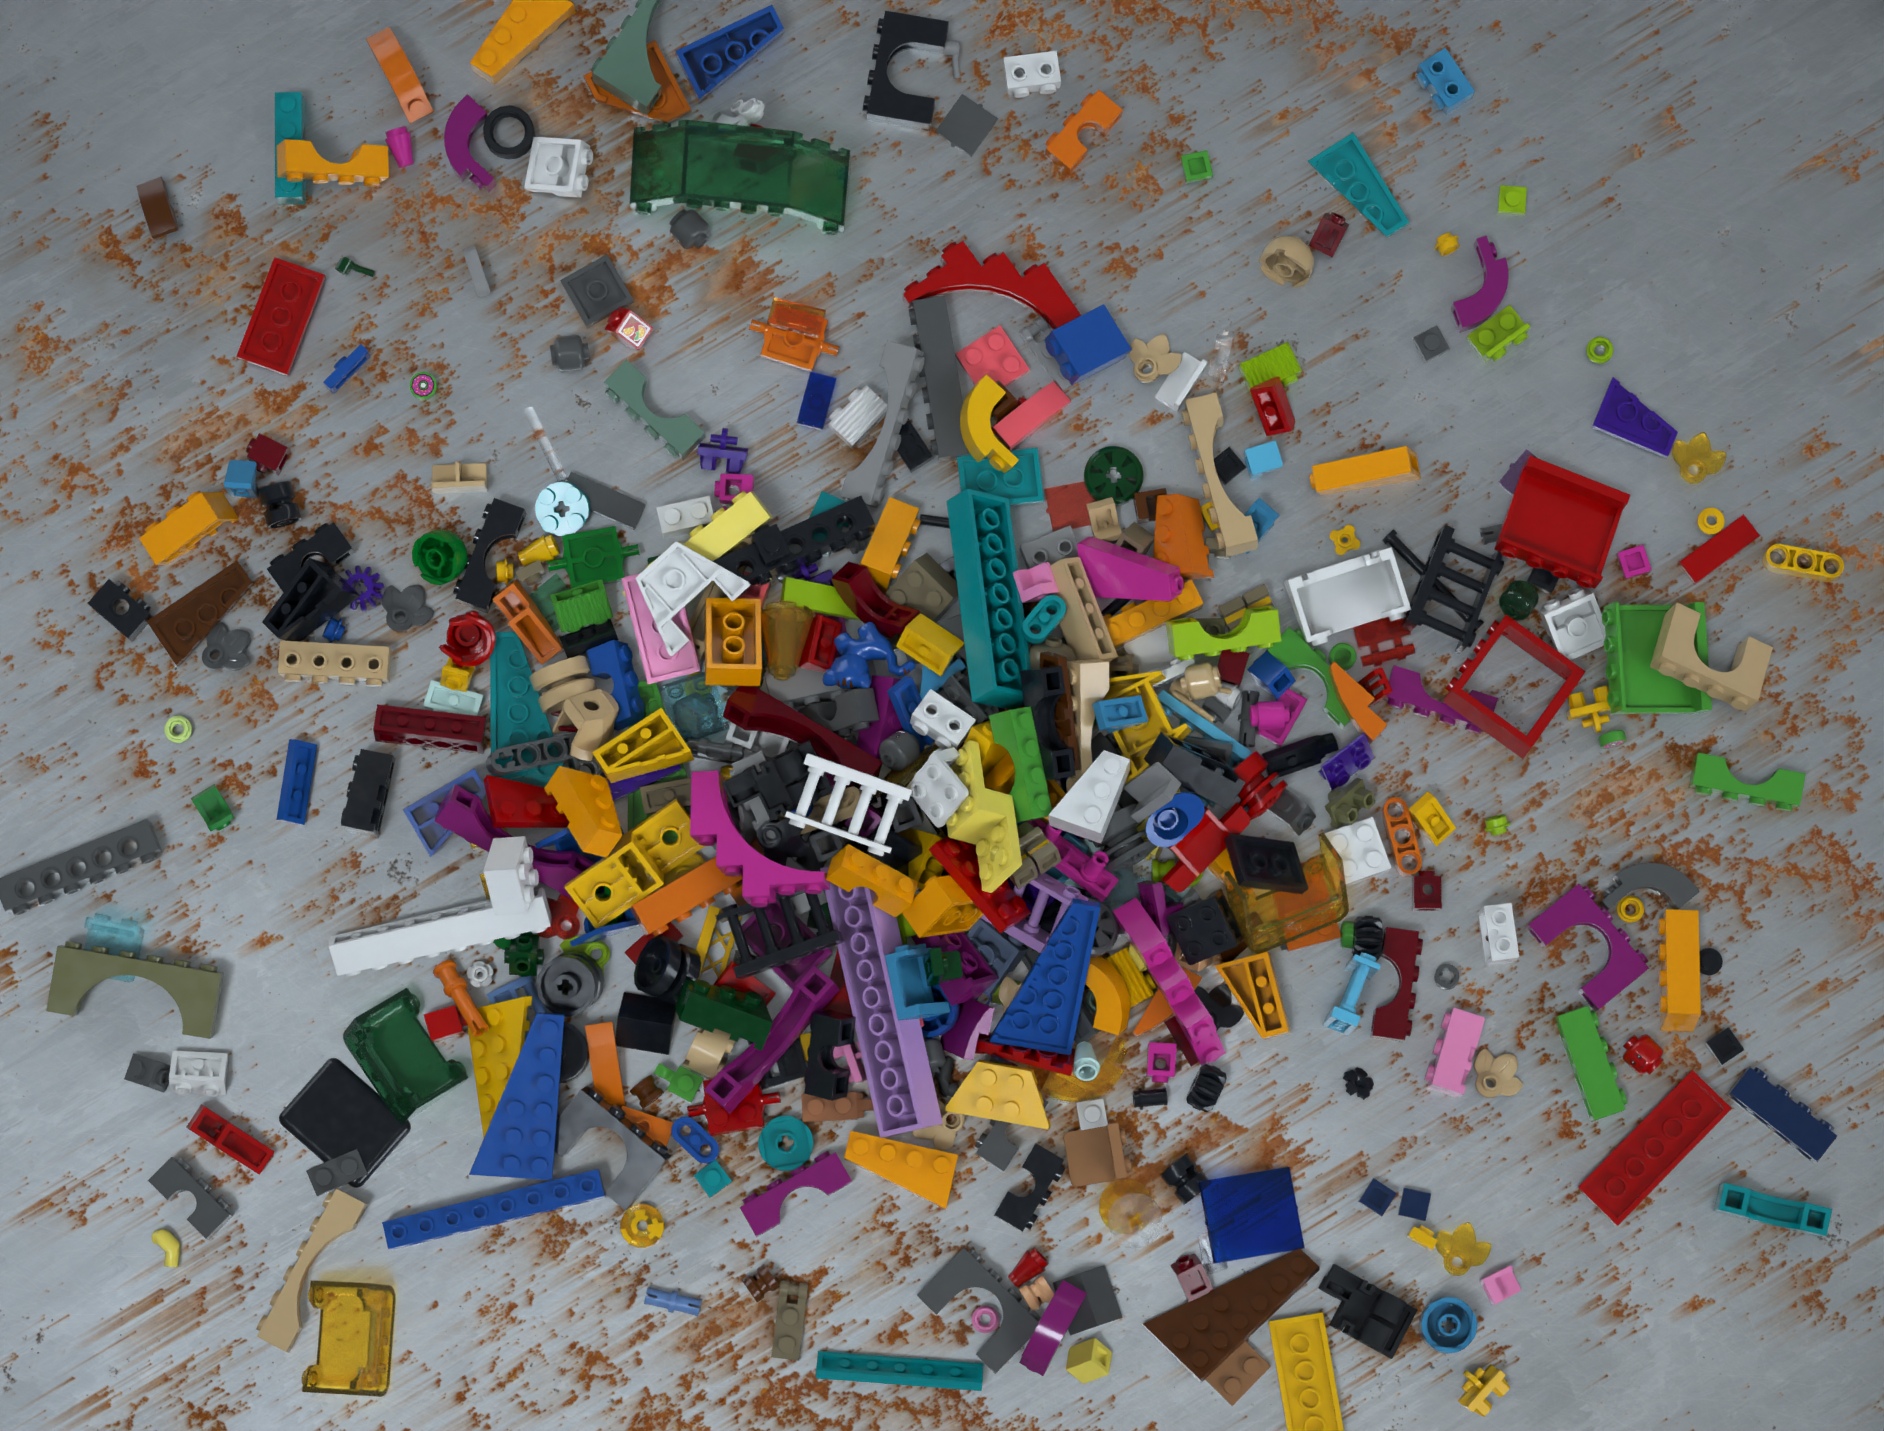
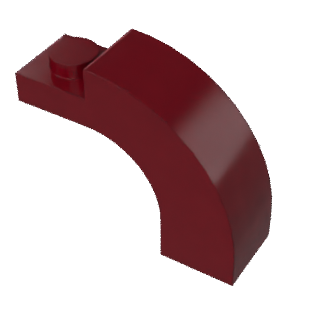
[831,562,921,638]

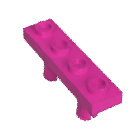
[1018,819,1119,902]

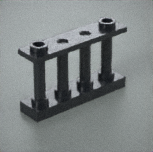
[1401,525,1504,654]
[715,891,844,980]

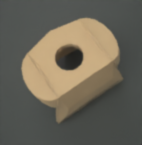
[552,689,619,761]

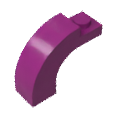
[444,94,496,192]
[1451,236,1508,333]
[1019,1280,1087,1376]

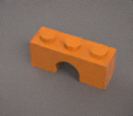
[1045,89,1123,175]

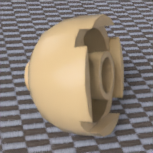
[1259,236,1314,288]

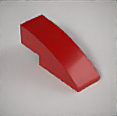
[186,1104,275,1175]

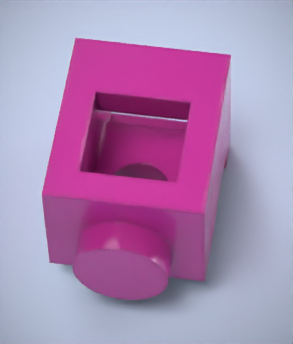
[714,474,754,505]
[1146,1042,1176,1083]

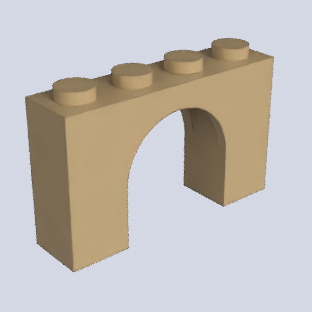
[1650,603,1773,711]

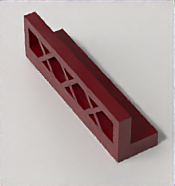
[373,704,486,754]

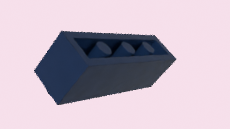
[1726,1067,1837,1163]

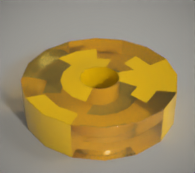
[620,1204,664,1248]

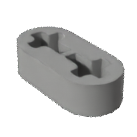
[462,246,491,297]

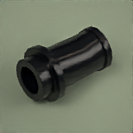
[1133,1088,1168,1110]

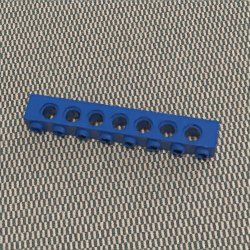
[382,1169,606,1251]

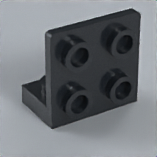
[1167,889,1245,965]

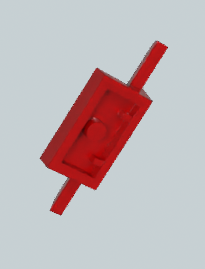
[1161,802,1250,892]

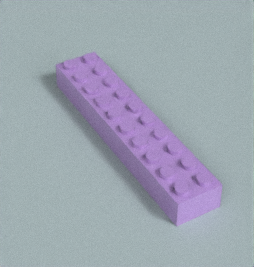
[820,866,943,1138]

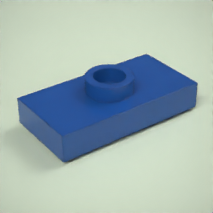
[323,344,370,394]

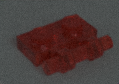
[1352,614,1415,667]

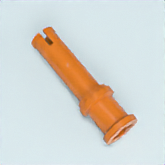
[433,960,489,1037]

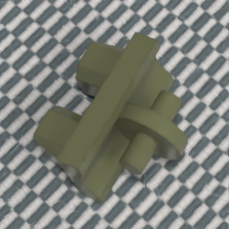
[1325,778,1375,829]

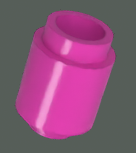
[1249,701,1290,729]

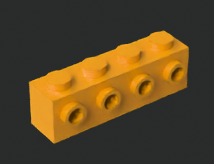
[1103,579,1204,650]

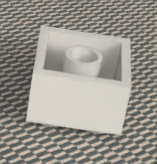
[1319,817,1391,890]
[483,836,539,916]

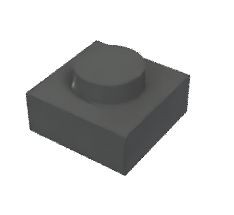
[1413,325,1450,363]
[1201,697,1231,724]

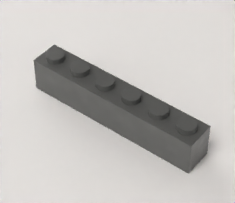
[909,296,971,463]

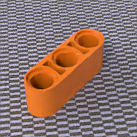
[1381,797,1422,877]

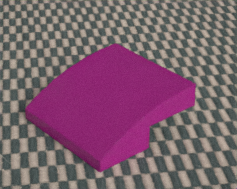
[940,999,994,1060]

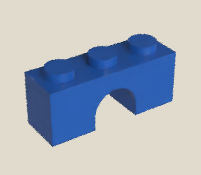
[586,640,645,731]

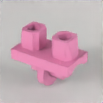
[833,1040,867,1083]

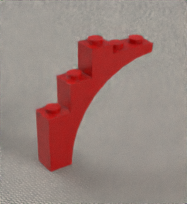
[903,241,1081,330]

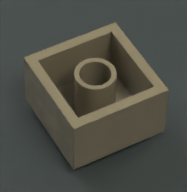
[884,553,959,623]

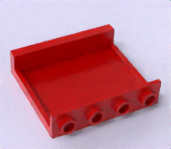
[1494,455,1630,589]

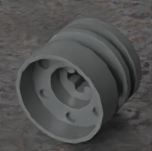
[1092,803,1158,873]

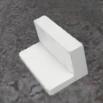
[1155,352,1208,412]

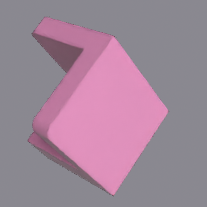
[1013,562,1059,603]
[1479,1265,1521,1305]

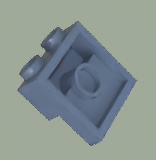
[966,918,1028,994]

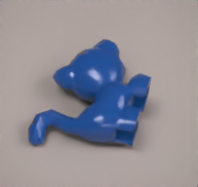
[822,622,916,690]

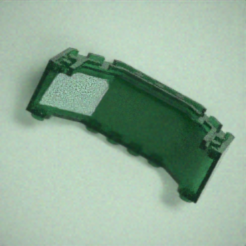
[630,120,851,235]

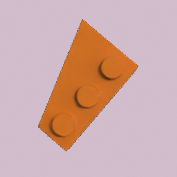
[1153,494,1214,580]

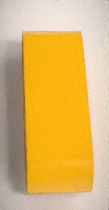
[1762,544,1844,582]

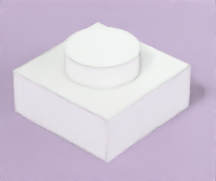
[1076,1099,1108,1130]

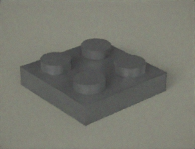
[560,254,634,328]

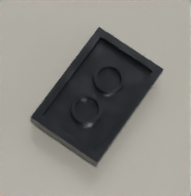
[1224,833,1309,894]

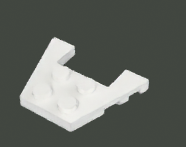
[635,541,751,657]

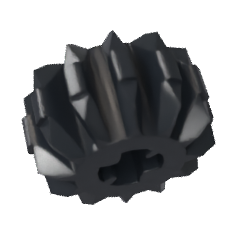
[1352,915,1383,961]
[1186,1064,1227,1112]

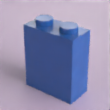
[1044,304,1132,386]

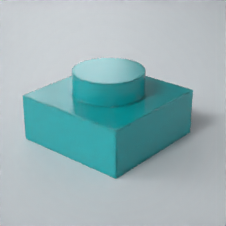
[694,1159,732,1198]

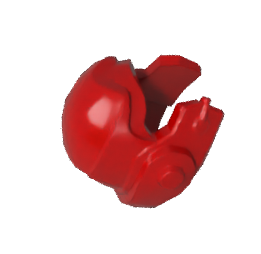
[439,611,496,668]

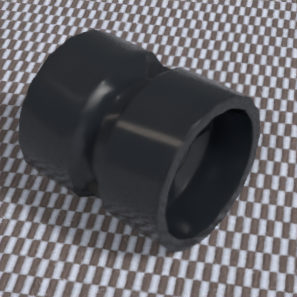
[257,481,302,529]
[1160,1153,1211,1205]

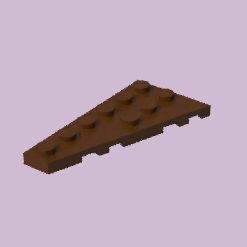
[1143,1248,1320,1383]

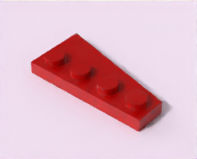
[484,775,570,828]

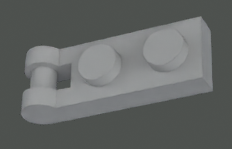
[1018,316,1072,392]

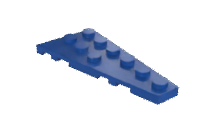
[989,898,1101,1055]

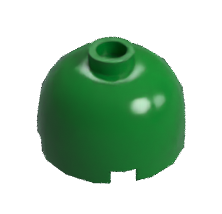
[412,529,468,585]

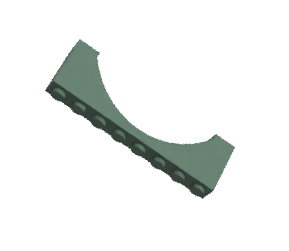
[591,0,662,116]

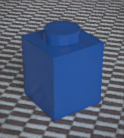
[1247,651,1296,700]

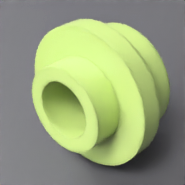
[164,716,192,743]

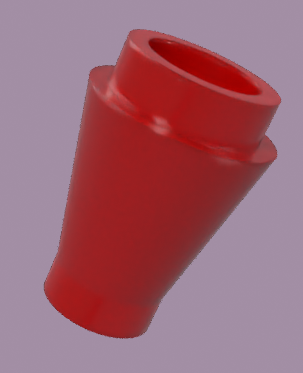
[1008,1248,1049,1288]

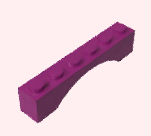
[434,784,595,900]
[704,965,840,1114]

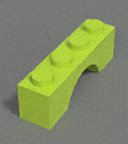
[1166,605,1281,660]

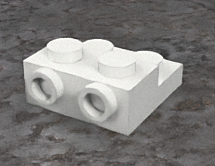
[524,137,593,198]
[1539,588,1606,660]

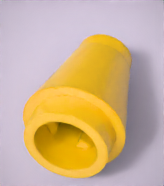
[518,534,560,567]

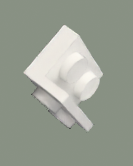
[169,1051,229,1097]

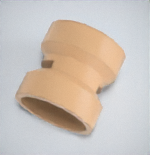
[1019,1275,1054,1311]

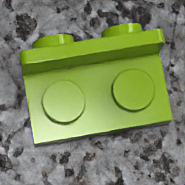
[1466,305,1531,363]

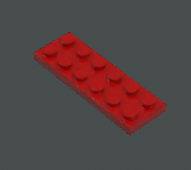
[1577,1070,1732,1227]

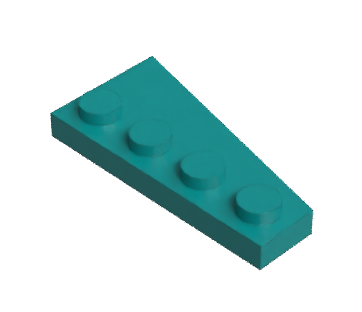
[1308,132,1410,238]

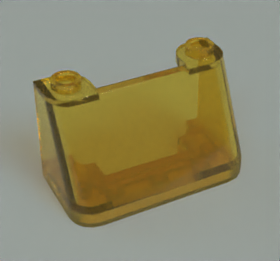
[302,1280,396,1397]

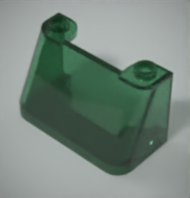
[343,988,469,1123]

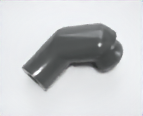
[937,1056,959,1098]

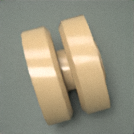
[529,656,597,714]

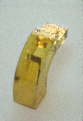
[1041,1037,1128,1104]

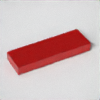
[1678,514,1760,585]

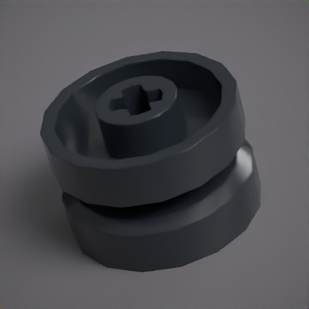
[634,935,701,1005]
[536,951,604,1017]
[559,1022,590,1084]

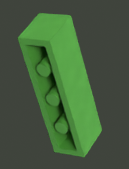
[1554,1006,1627,1122]

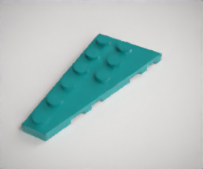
[490,632,564,788]

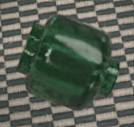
[1499,580,1539,620]

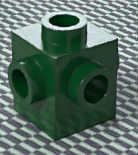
[504,934,544,977]

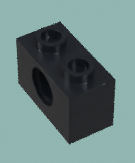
[88,579,153,642]

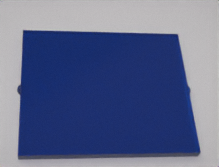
[1198,1167,1305,1264]

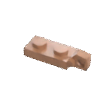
[801,1092,874,1122]

